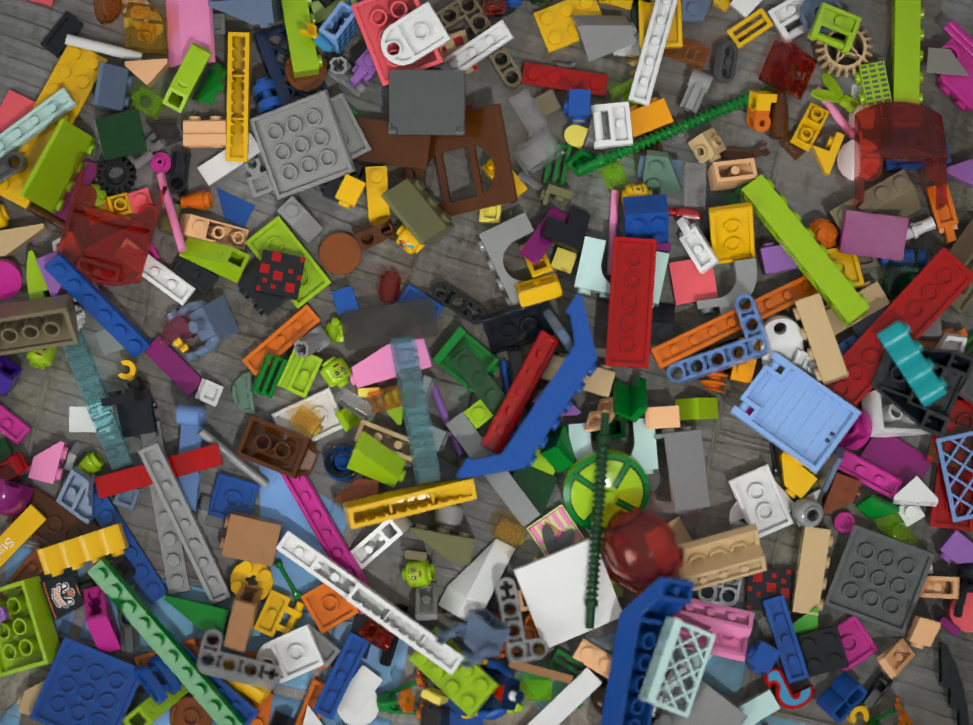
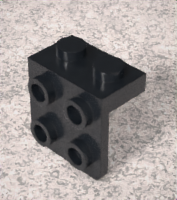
[101,387,157,437]

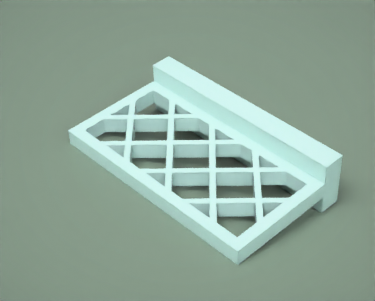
[638,617,716,718]

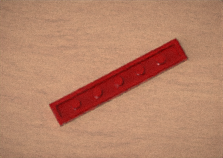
[480,330,560,454]
[94,443,224,499]

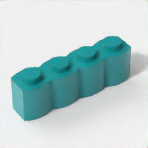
[876,319,948,407]

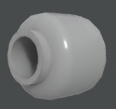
[792,497,823,527]
[434,504,464,530]

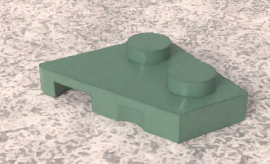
[642,150,682,195]

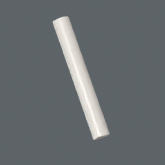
[65,34,143,61]

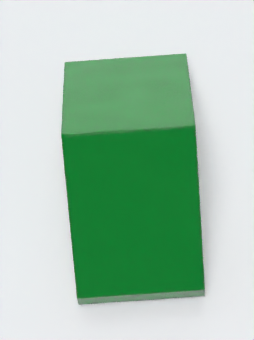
[540,425,576,473]

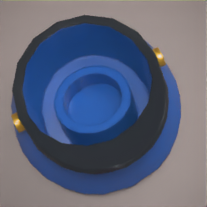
[323,443,358,481]

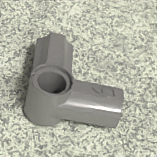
[326,56,370,99]

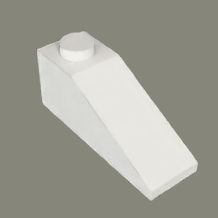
[351,516,413,570]

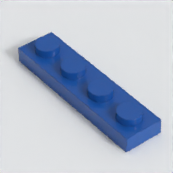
[762,594,809,684]
[312,632,370,720]

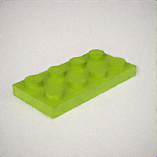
[245,216,332,310]
[409,627,500,718]

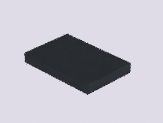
[481,301,554,355]

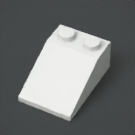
[862,390,931,437]

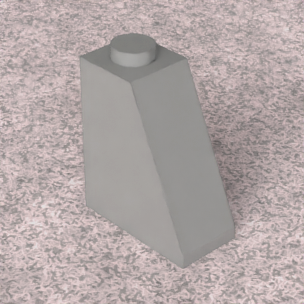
[572,15,637,62]

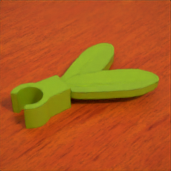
[811,72,860,114]

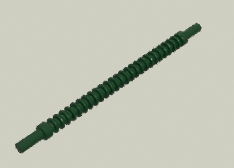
[584,412,611,629]

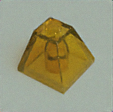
[124,2,168,56]

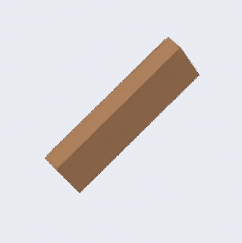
[508,662,573,684]

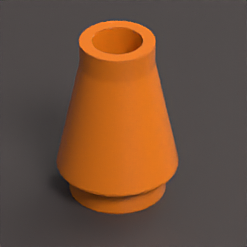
[180,189,213,211]

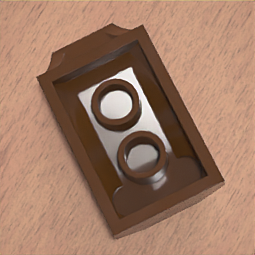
[235,415,319,479]

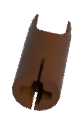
[769,89,789,140]

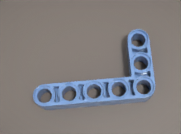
[666,294,771,384]
[176,404,206,512]

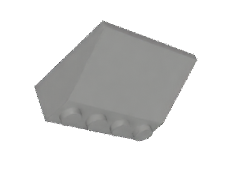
[652,676,748,725]

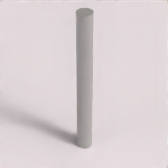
[198,428,269,488]

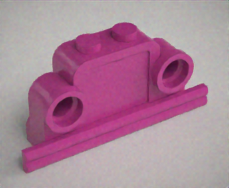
[937,19,973,112]

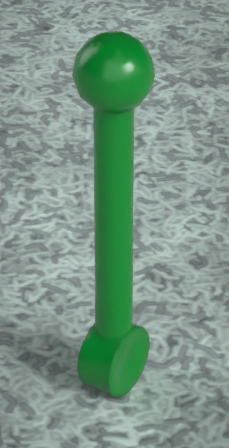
[274,560,301,600]

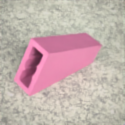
[350,325,432,388]

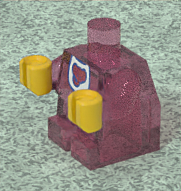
[159,314,197,353]

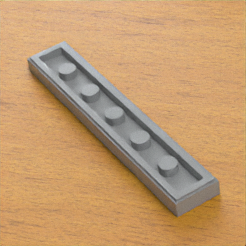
[445,412,541,528]

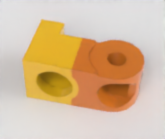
[746,90,778,133]

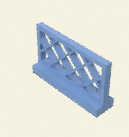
[935,430,973,522]

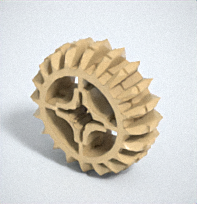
[815,25,873,78]

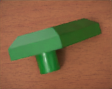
[565,149,599,177]
[855,494,900,520]

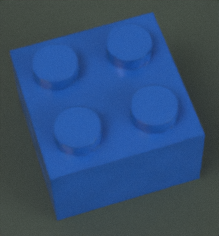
[623,194,669,244]

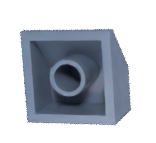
[93,62,134,113]

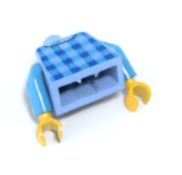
[299,0,358,54]

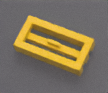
[726,8,774,50]

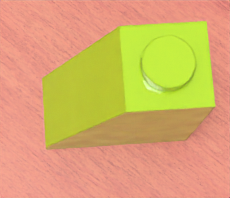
[347,431,407,488]

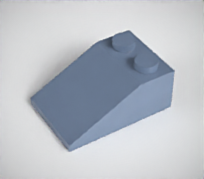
[208,0,282,28]

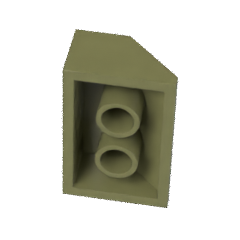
[381,178,455,245]

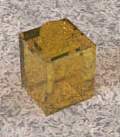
[289,405,324,438]
[493,517,527,548]

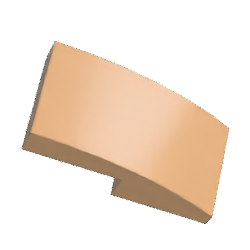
[584,397,616,433]

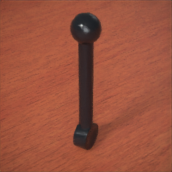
[769,441,780,477]

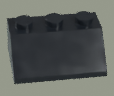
[606,302,675,346]

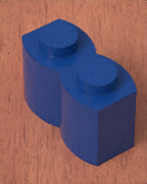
[816,672,867,723]

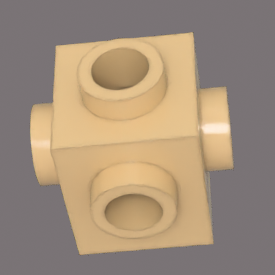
[688,128,726,164]

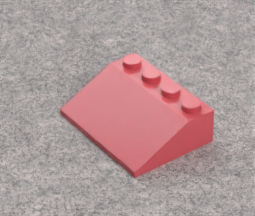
[351,0,445,86]

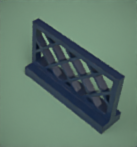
[254,26,331,107]

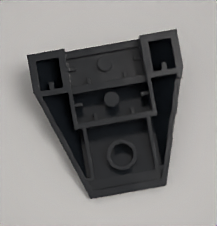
[870,348,973,438]

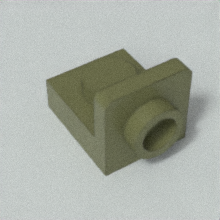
[539,184,573,207]

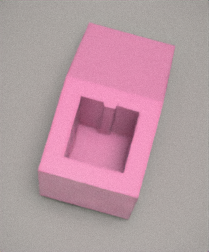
[28,441,70,484]

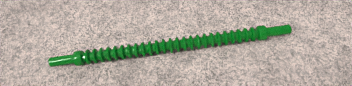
[576,85,772,175]

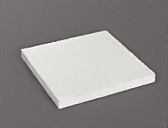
[513,537,622,648]

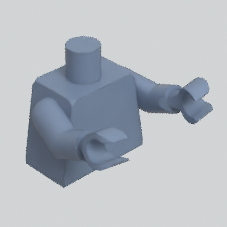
[167,295,240,361]
[435,609,511,668]

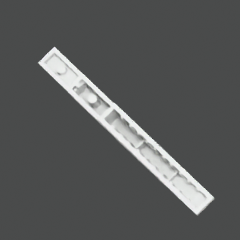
[276,530,464,675]

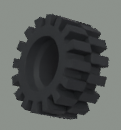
[96,157,137,195]

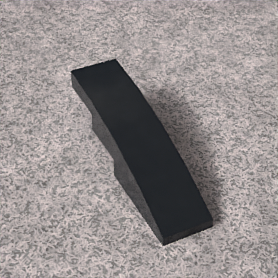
[938,643,969,725]

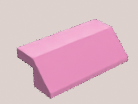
[166,0,215,68]
[673,598,754,662]

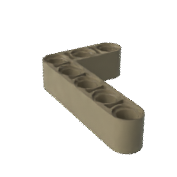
[436,0,522,90]

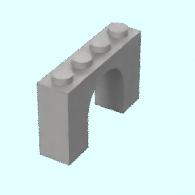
[477,212,562,307]

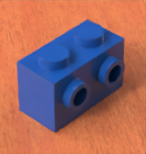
[563,89,591,125]
[745,638,781,675]

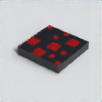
[255,249,306,300]
[745,568,791,611]

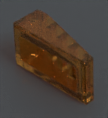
[663,39,711,71]
[367,382,416,414]

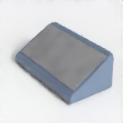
[815,446,845,493]

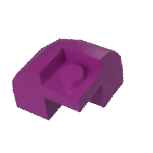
[0,479,34,517]

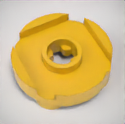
[230,561,274,600]

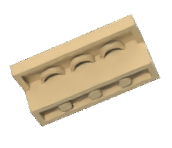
[672,524,767,591]

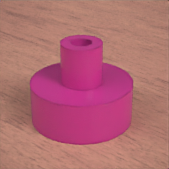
[150,152,172,174]

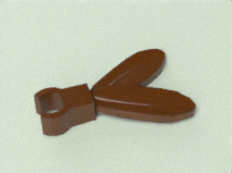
[720,143,770,160]

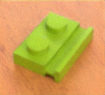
[277,349,323,398]

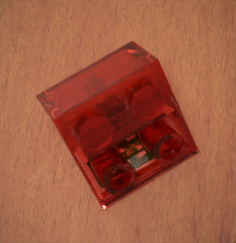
[758,40,817,100]

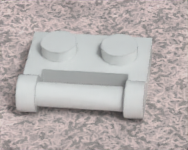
[767,0,807,45]
[590,101,633,149]

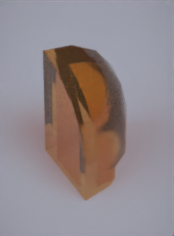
[94,0,122,25]

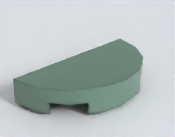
[232,371,256,414]

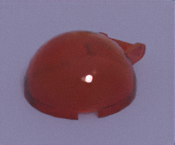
[602,508,685,598]

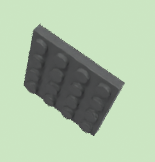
[823,523,936,634]

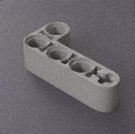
[697,520,747,606]
[495,577,549,664]
[196,629,282,690]

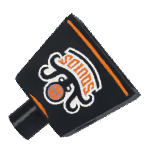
[40,575,95,620]

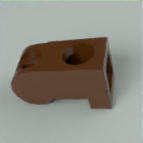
[352,216,396,251]

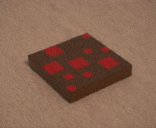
[925,422,973,471]

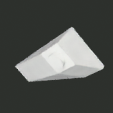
[438,538,515,621]

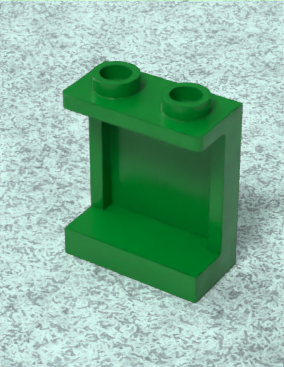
[432,327,500,393]

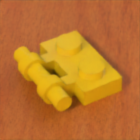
[253,589,305,638]

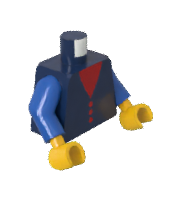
[461,658,524,720]

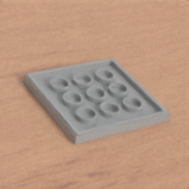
[249,90,356,200]

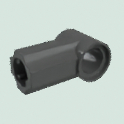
[0,152,28,184]

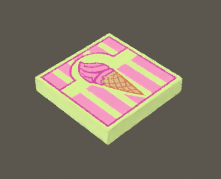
[526,504,585,556]

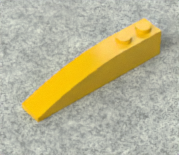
[226,32,253,162]
[343,477,477,529]

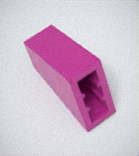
[83,586,121,653]

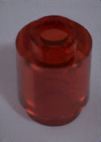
[378,271,402,303]

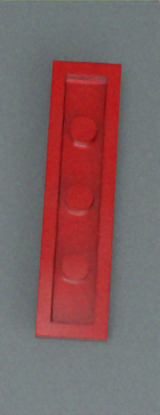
[521,62,609,98]

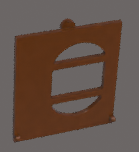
[401,103,518,216]

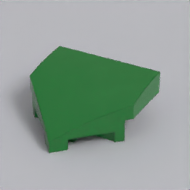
[192,62,227,105]

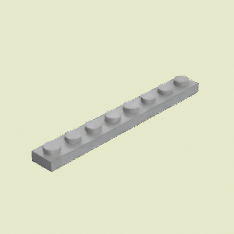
[140,421,191,594]
[138,441,232,605]

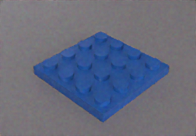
[29,636,140,725]

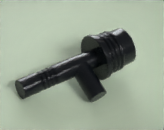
[953,563,973,618]

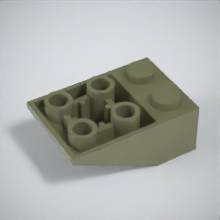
[410,523,475,565]

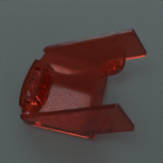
[854,102,949,210]
[57,162,168,286]

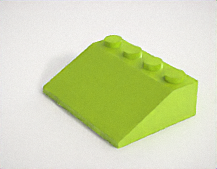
[20,118,97,214]
[0,575,60,677]

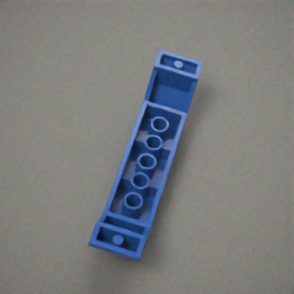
[456,294,598,479]
[600,577,694,725]

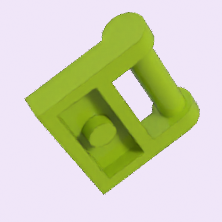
[807,2,862,54]

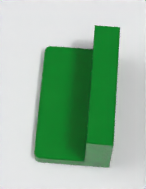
[613,376,647,423]

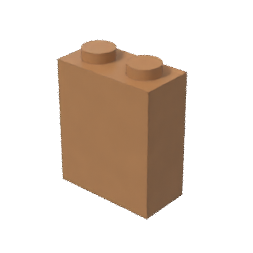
[220,510,284,567]
[223,583,263,652]

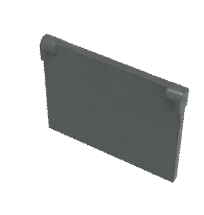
[388,70,466,136]

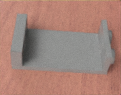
[654,426,710,512]

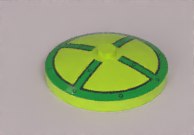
[563,449,650,533]

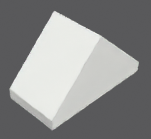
[893,476,938,507]

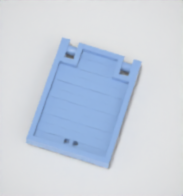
[730,352,861,474]

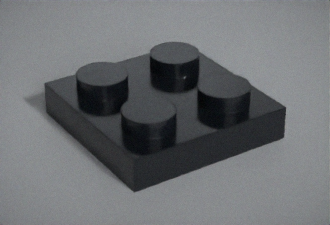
[796,625,849,677]

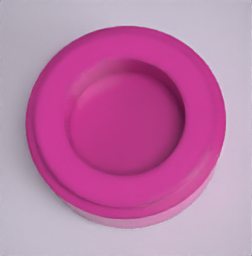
[833,512,856,533]

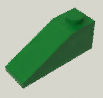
[164,594,231,635]

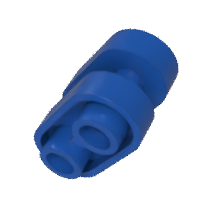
[251,77,282,115]
[134,655,182,705]

